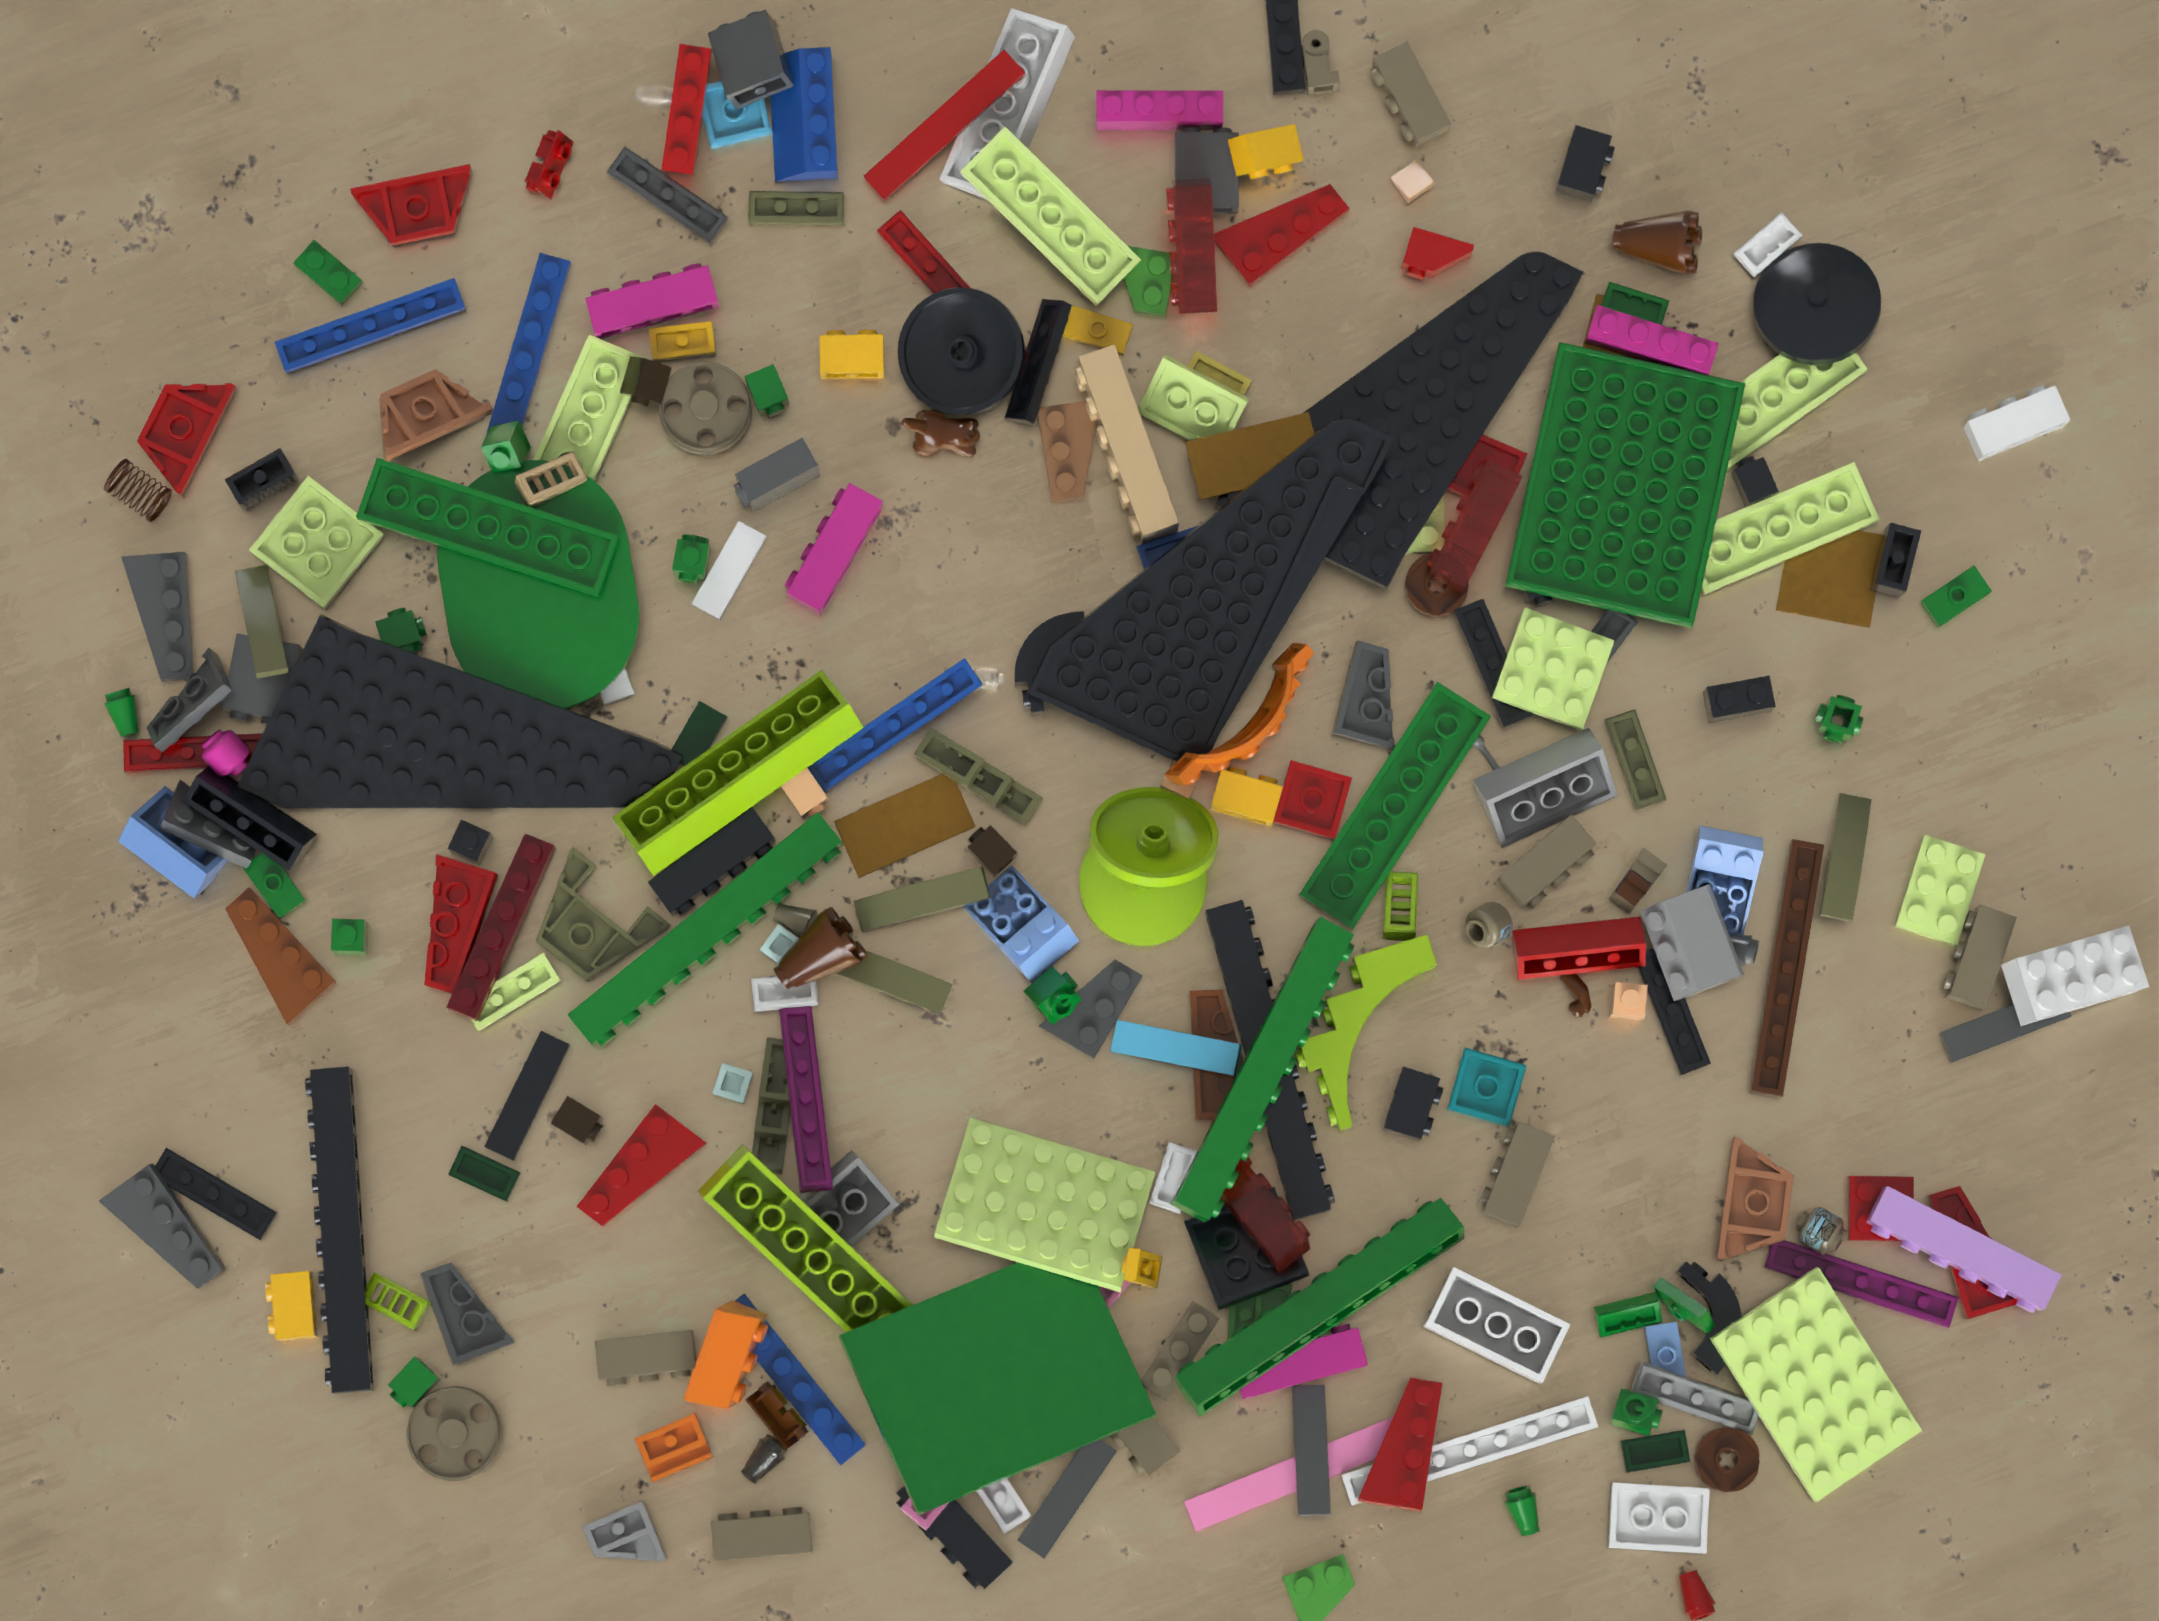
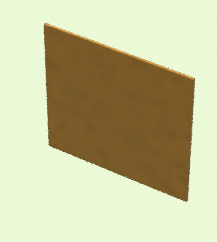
[1776,530,1883,628]

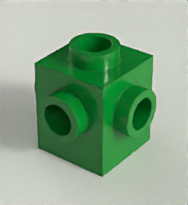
[1815,695,1864,744]

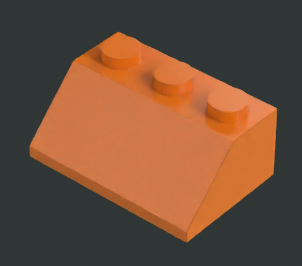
[683,1300,768,1409]

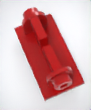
[524,130,574,199]

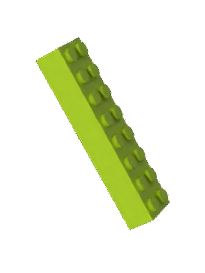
[612,670,864,876]
[697,1144,913,1332]

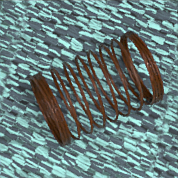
[104,458,172,522]

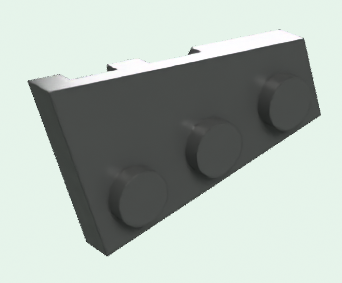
[1332,640,1395,751]
[147,648,232,752]
[159,780,256,869]
[1039,959,1143,1059]
[420,1263,515,1365]

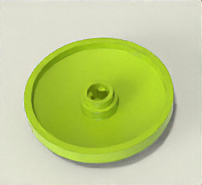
[1089,787,1219,887]
[1079,847,1207,947]

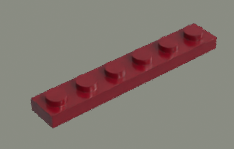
[446,834,556,1022]

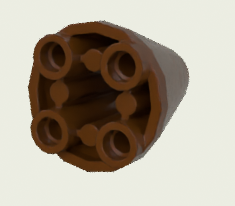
[1613,210,1702,274]
[774,907,868,989]

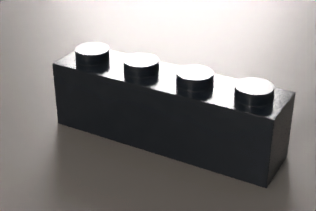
[183,766,317,871]
[648,807,776,916]
[896,1486,1013,1589]

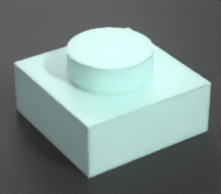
[760,924,798,964]
[712,1063,753,1104]

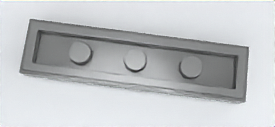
[1630,1361,1759,1434]

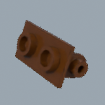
[745,1381,809,1450]

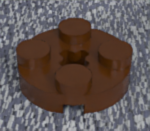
[1404,553,1469,618]
[1694,1427,1760,1492]

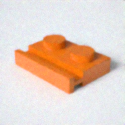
[635,1413,713,1482]

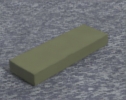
[748,191,844,226]
[1604,709,1666,811]

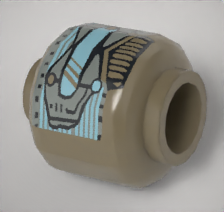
[1465,902,1513,948]
[1796,1207,1847,1255]

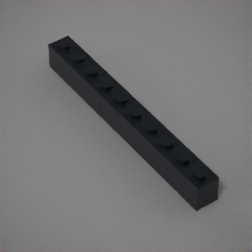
[1205,900,1335,1222]
[305,1066,374,1394]

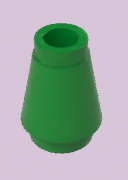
[104,688,139,737]
[1504,1485,1540,1536]

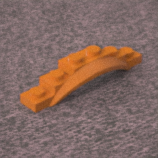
[1164,643,1314,786]

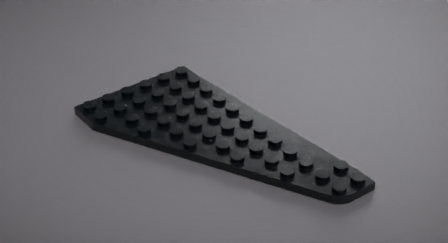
[1027,418,1394,772]
[237,614,683,808]

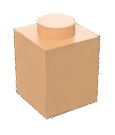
[780,768,829,820]
[1609,982,1648,1020]

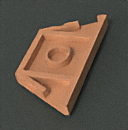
[379,369,493,462]
[1717,1137,1794,1261]

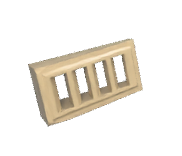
[514,451,588,508]

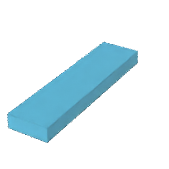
[1110,1020,1242,1076]

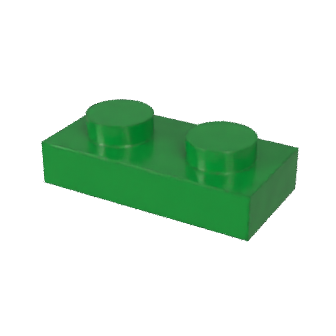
[293,240,363,306]

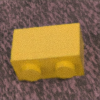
[1228,124,1304,180]
[819,329,884,379]
[1210,766,1283,827]
[265,1271,318,1340]

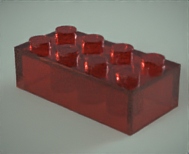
[1166,178,1217,314]

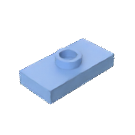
[1644,1322,1686,1376]

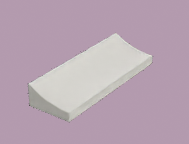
[940,8,1075,200]

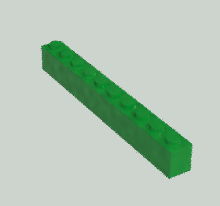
[567,812,843,1047]
[1171,917,1355,1222]
[1175,1198,1464,1417]

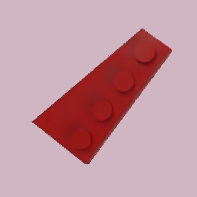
[1211,184,1350,287]
[424,854,498,994]
[577,1104,707,1227]
[1928,1186,2018,1319]
[1358,1378,1442,1512]

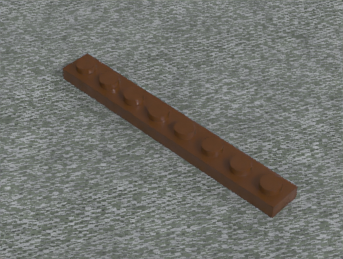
[1750,839,1824,1097]

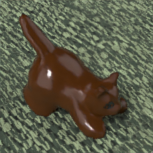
[902,410,980,457]

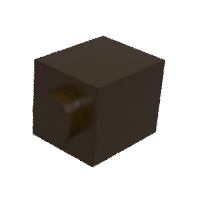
[620,356,672,407]
[967,825,1017,878]
[551,1096,604,1145]

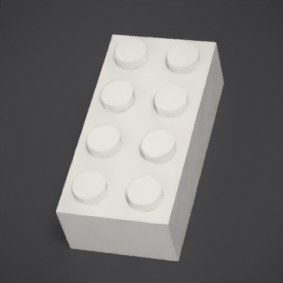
[2001,926,2149,1026]
[1423,1267,1571,1384]

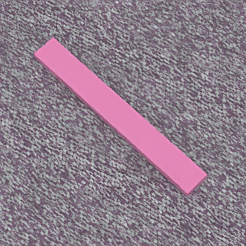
[1184,1417,1436,1532]

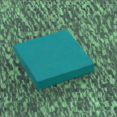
[1447,1048,1527,1128]

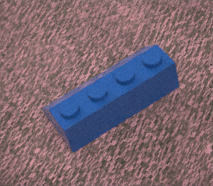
[771,47,838,183]

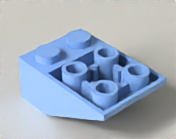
[1686,825,1763,935]
[964,865,1079,983]

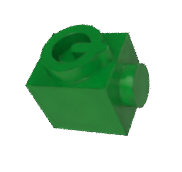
[672,534,711,584]
[375,608,427,654]
[1023,966,1082,1025]
[1612,1388,1663,1436]

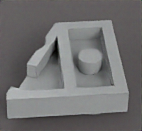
[582,1501,667,1561]

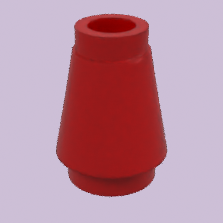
[1679,1570,1716,1621]

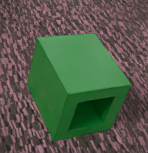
[744,364,790,417]
[481,421,531,473]
[331,918,368,955]
[388,1356,441,1408]

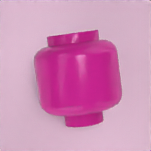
[201,729,249,777]

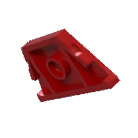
[350,164,472,246]
[137,383,237,496]

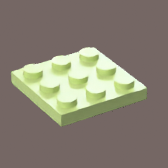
[249,476,384,610]
[1492,608,1615,731]

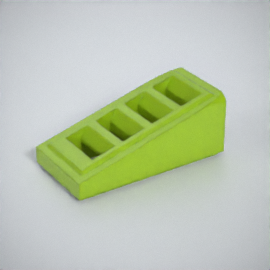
[1383,872,1418,941]
[365,1272,430,1331]

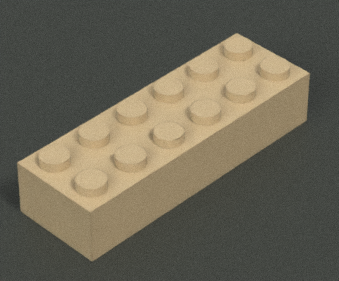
[1074,344,1179,544]

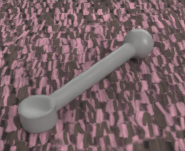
[1473,735,1500,770]

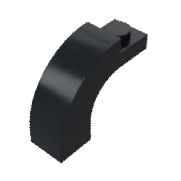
[1014,611,1085,717]
[1675,1261,1742,1375]

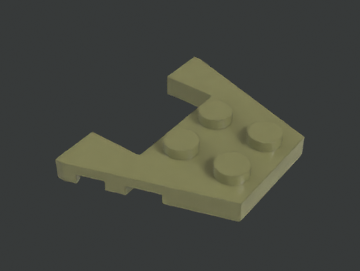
[536,847,671,981]

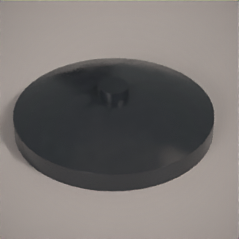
[1753,243,1881,365]
[898,287,1025,415]

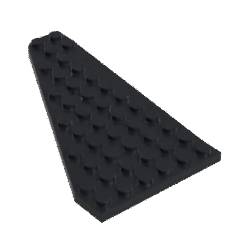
[1215,252,1583,590]

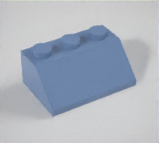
[118,786,228,898]

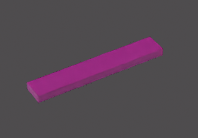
[779,1006,833,1193]
[1763,1240,1959,1328]

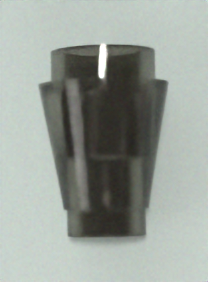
[741,1434,787,1484]

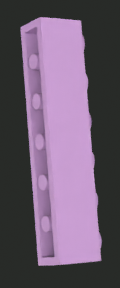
[1866,1186,2062,1313]

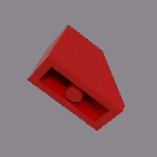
[1401,227,1474,280]

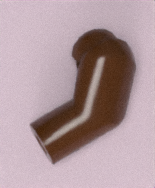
[1560,974,1592,1018]

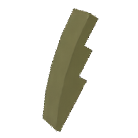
[235,565,288,679]
[914,727,1043,826]
[1819,793,1871,922]
[854,867,991,932]
[835,951,952,1015]
[752,1037,790,1174]

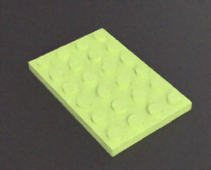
[934,1117,1156,1292]
[1710,1267,1922,1502]

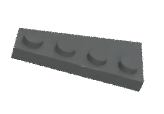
[121,552,194,682]
[99,1163,226,1289]

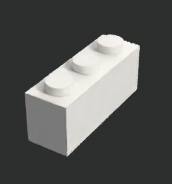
[1963,385,2070,461]

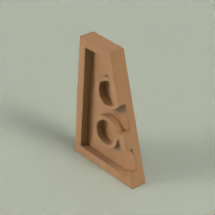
[1038,401,1096,503]

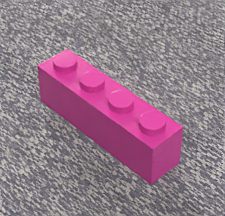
[1096,90,1223,130]
[585,263,719,339]
[1584,305,1719,375]
[785,483,884,616]
[1239,1324,1368,1399]

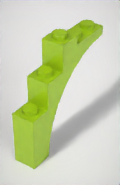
[1295,935,1437,1131]

